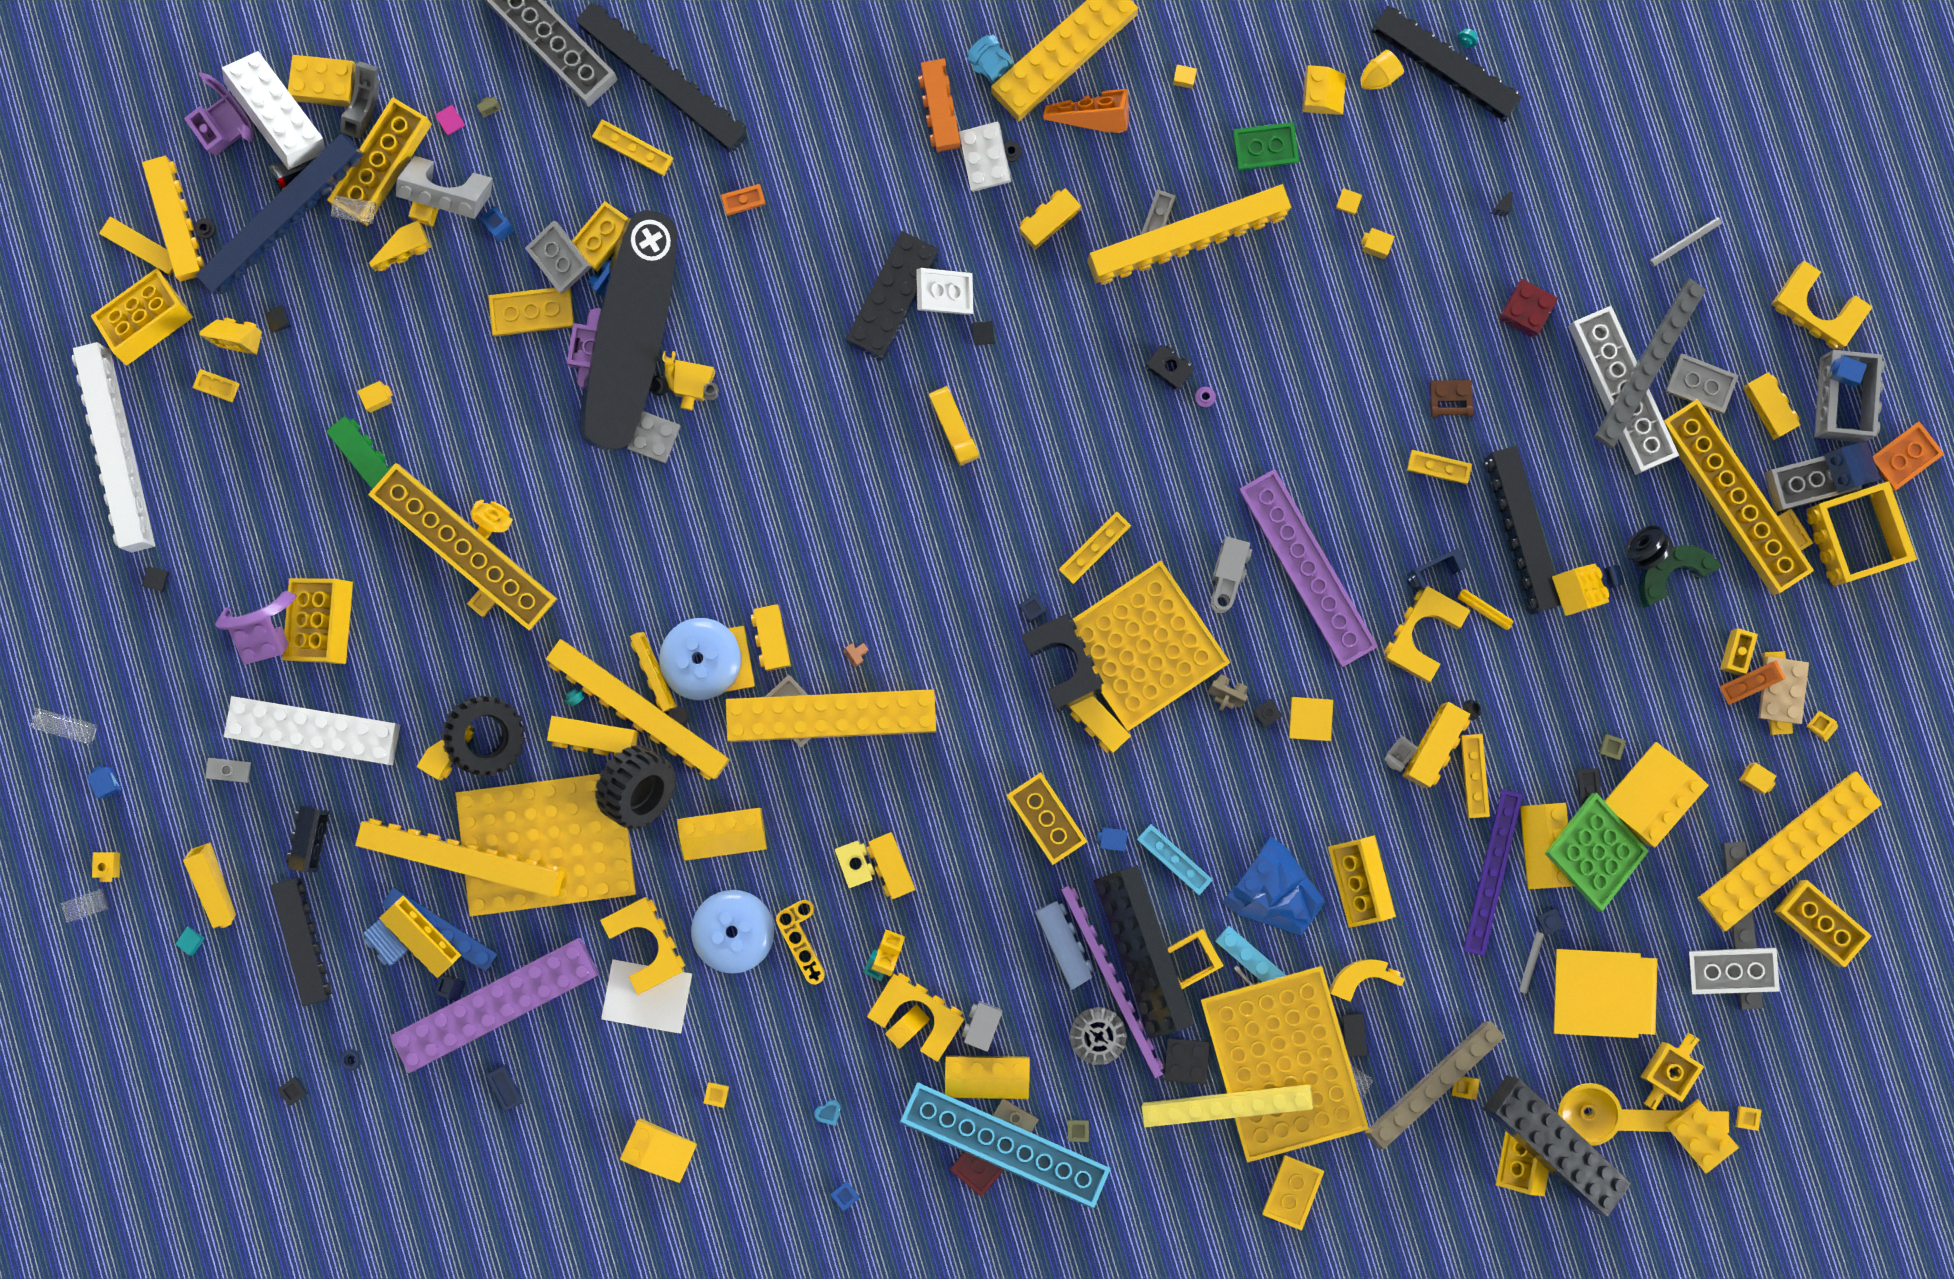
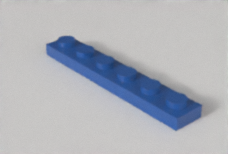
[382,887,498,972]

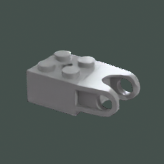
[1210,536,1252,613]

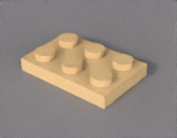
[1758,657,1809,724]

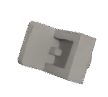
[1384,735,1418,772]

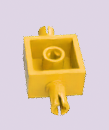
[1640,1033,1704,1111]

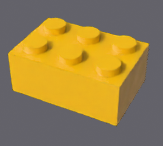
[288,55,356,107]
[1552,563,1609,616]

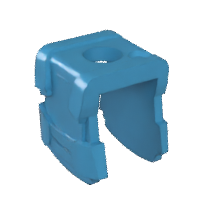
[967,34,1014,85]

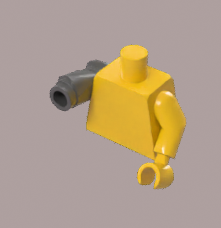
[662,351,719,411]

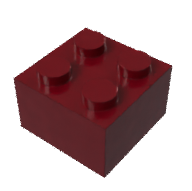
[1498,279,1558,338]

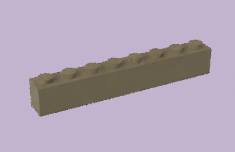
[1364,1021,1505,1149]

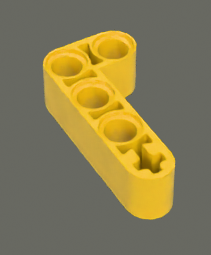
[928,386,979,466]
[776,900,825,985]

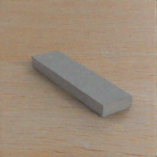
[1141,189,1176,272]

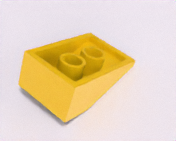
[199,318,262,355]
[620,1118,697,1183]

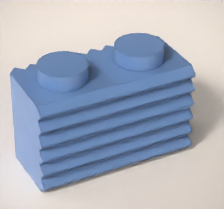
[363,919,410,966]

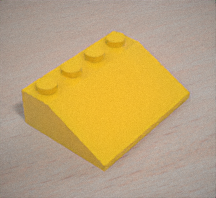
[91,268,193,366]
[282,578,353,664]
[1604,742,1709,848]

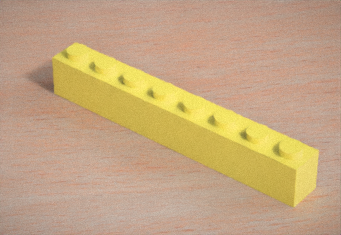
[1142,1084,1313,1127]

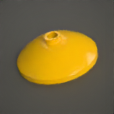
[1558,1083,1622,1146]

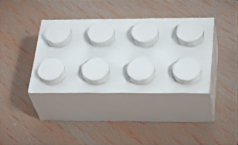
[1689,948,1780,994]

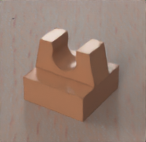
[843,643,868,668]

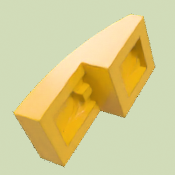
[872,929,905,976]

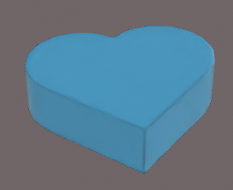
[814,1100,841,1126]

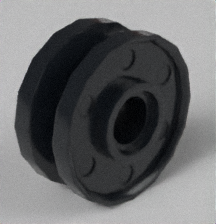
[1625,525,1673,570]

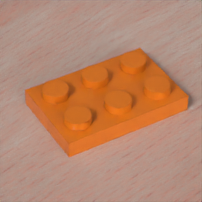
[1873,422,1944,491]

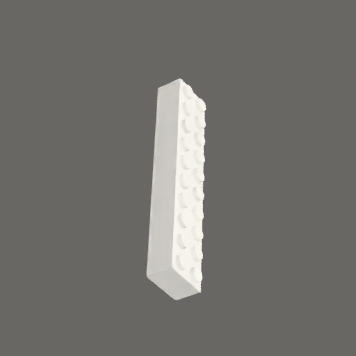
[72,342,156,553]

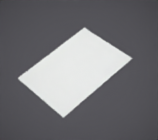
[601,959,692,1034]

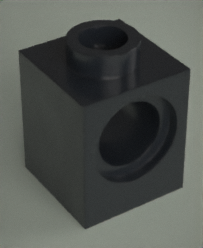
[1251,699,1282,729]

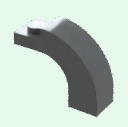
[340,61,380,139]

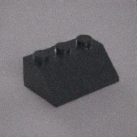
[286,806,330,872]

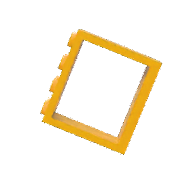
[1806,481,1917,587]

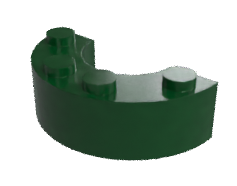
[1639,545,1722,608]

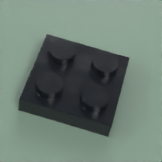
[1164,1038,1210,1084]

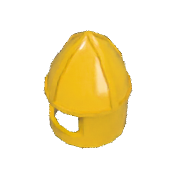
[1361,49,1404,90]

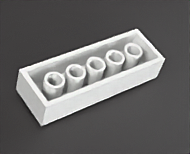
[222,51,324,170]

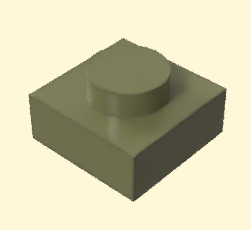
[477,96,502,118]
[1599,734,1626,760]
[1067,1120,1089,1142]

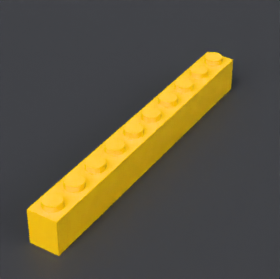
[546,639,730,780]
[355,818,564,897]

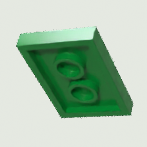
[1233,122,1299,171]

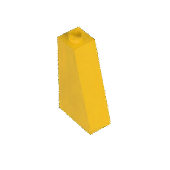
[183,842,236,928]

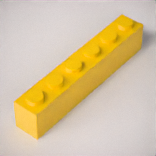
[142,155,205,282]

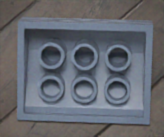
[1034,901,1094,990]

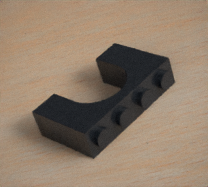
[1021,614,1104,713]

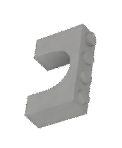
[396,156,493,219]

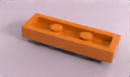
[1719,660,1786,705]

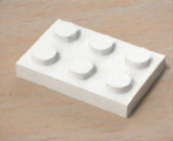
[959,121,1011,192]
[917,268,973,315]

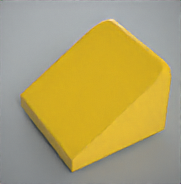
[1173,65,1197,89]
[1806,711,1838,742]
[1452,1076,1480,1100]

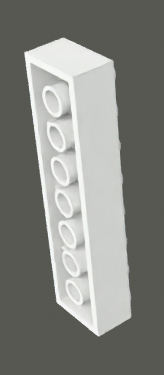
[1568,306,1679,475]
[224,696,400,765]

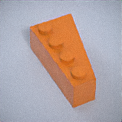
[918,58,961,153]

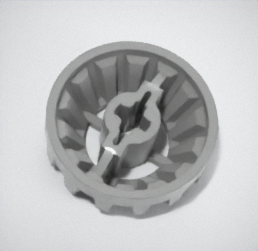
[1070,1007,1127,1065]

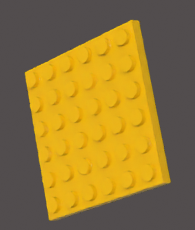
[1073,560,1230,732]

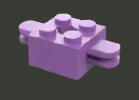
[567,308,601,389]

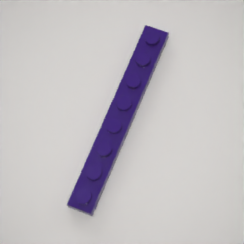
[1463,789,1523,956]

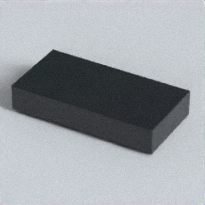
[1342,1013,1368,1057]

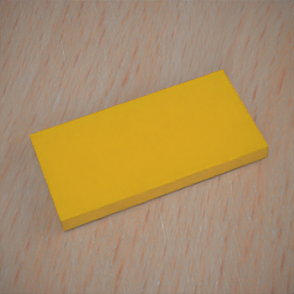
[488,288,574,337]

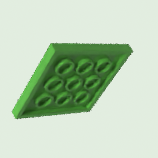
[1545,793,1649,912]

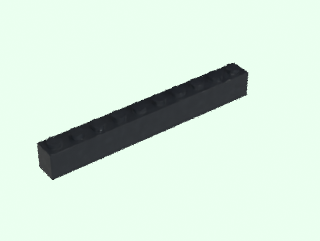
[576,2,747,154]

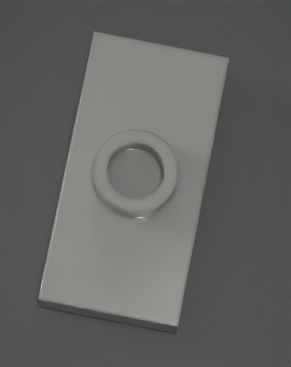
[205,758,251,783]

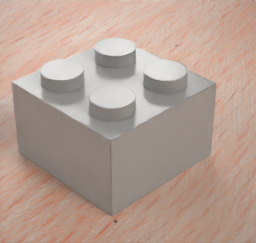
[962,1001,1003,1052]

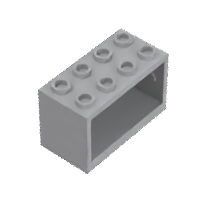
[1814,350,1885,442]

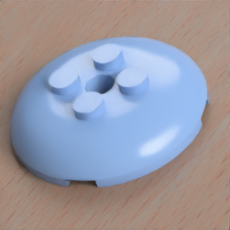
[659,618,741,700]
[691,890,775,973]

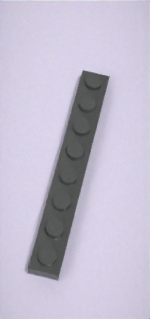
[1722,841,1763,1010]

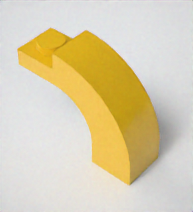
[1329,959,1405,1002]

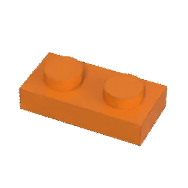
[721,184,766,216]

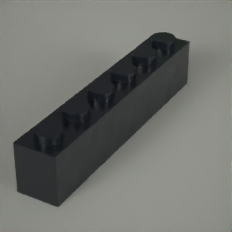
[271,878,333,1007]

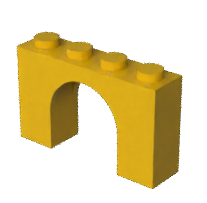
[1771,261,1872,350]
[1384,586,1470,683]
[600,897,685,995]
[867,972,965,1062]

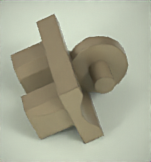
[1208,674,1248,711]

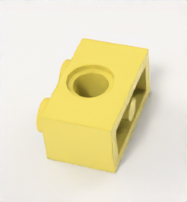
[835,841,875,888]

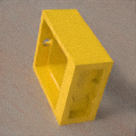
[1167,929,1223,989]

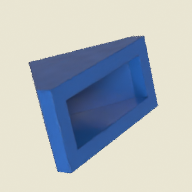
[479,206,515,243]

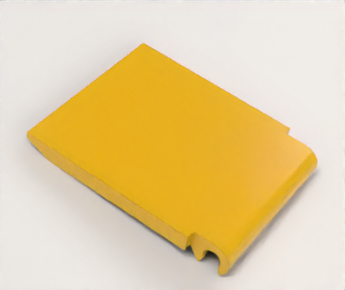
[1554,949,1657,1038]

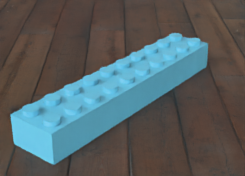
[899,1082,1111,1208]

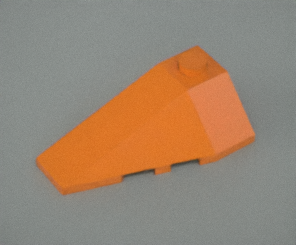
[1043,89,1129,133]

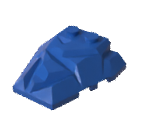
[1222,836,1326,936]

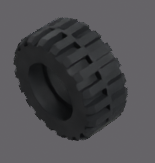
[441,696,526,776]
[595,745,676,829]

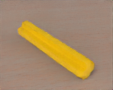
[1457,589,1513,630]

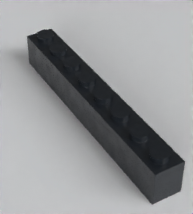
[1371,6,1522,122]

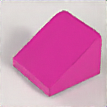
[435,105,465,135]

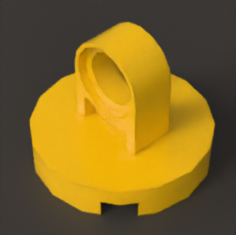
[471,500,513,539]

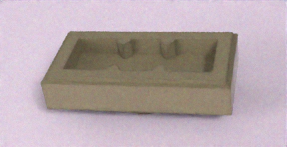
[992,1098,1039,1133]

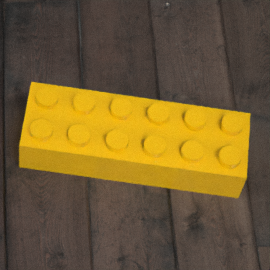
[327,97,432,227]

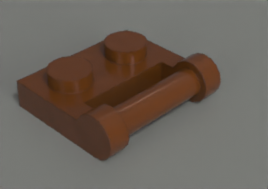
[1430,380,1474,417]

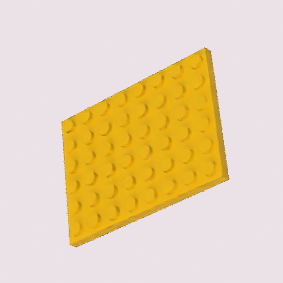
[456,774,636,916]
[1201,966,1369,1163]

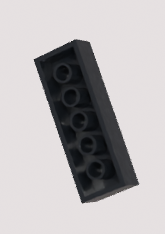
[846,231,939,361]

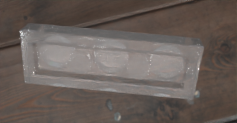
[30,708,98,745]

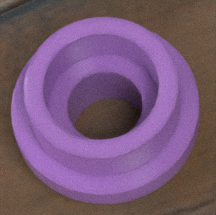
[1195,387,1216,407]

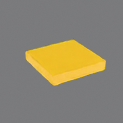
[1289,697,1333,741]

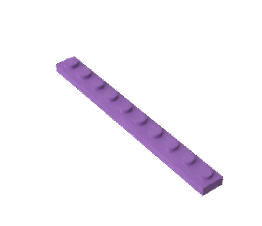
[1061,886,1164,1078]

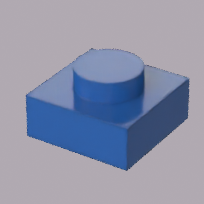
[830,1181,860,1211]

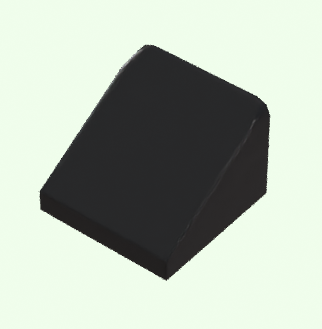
[1491,192,1513,217]
[265,305,292,333]
[972,320,995,346]

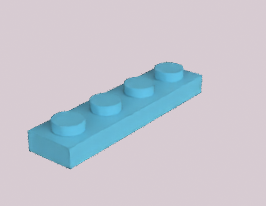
[1137,824,1213,895]
[1215,926,1286,982]

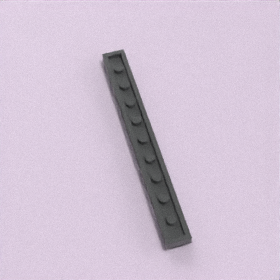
[1594,278,1706,449]

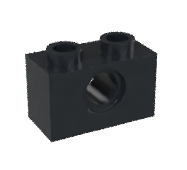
[1145,345,1194,392]

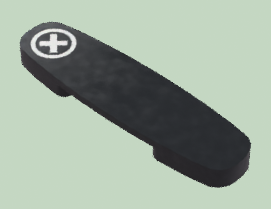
[580,210,677,450]

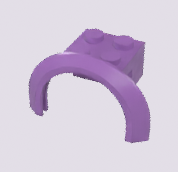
[184,72,254,156]
[215,591,297,665]

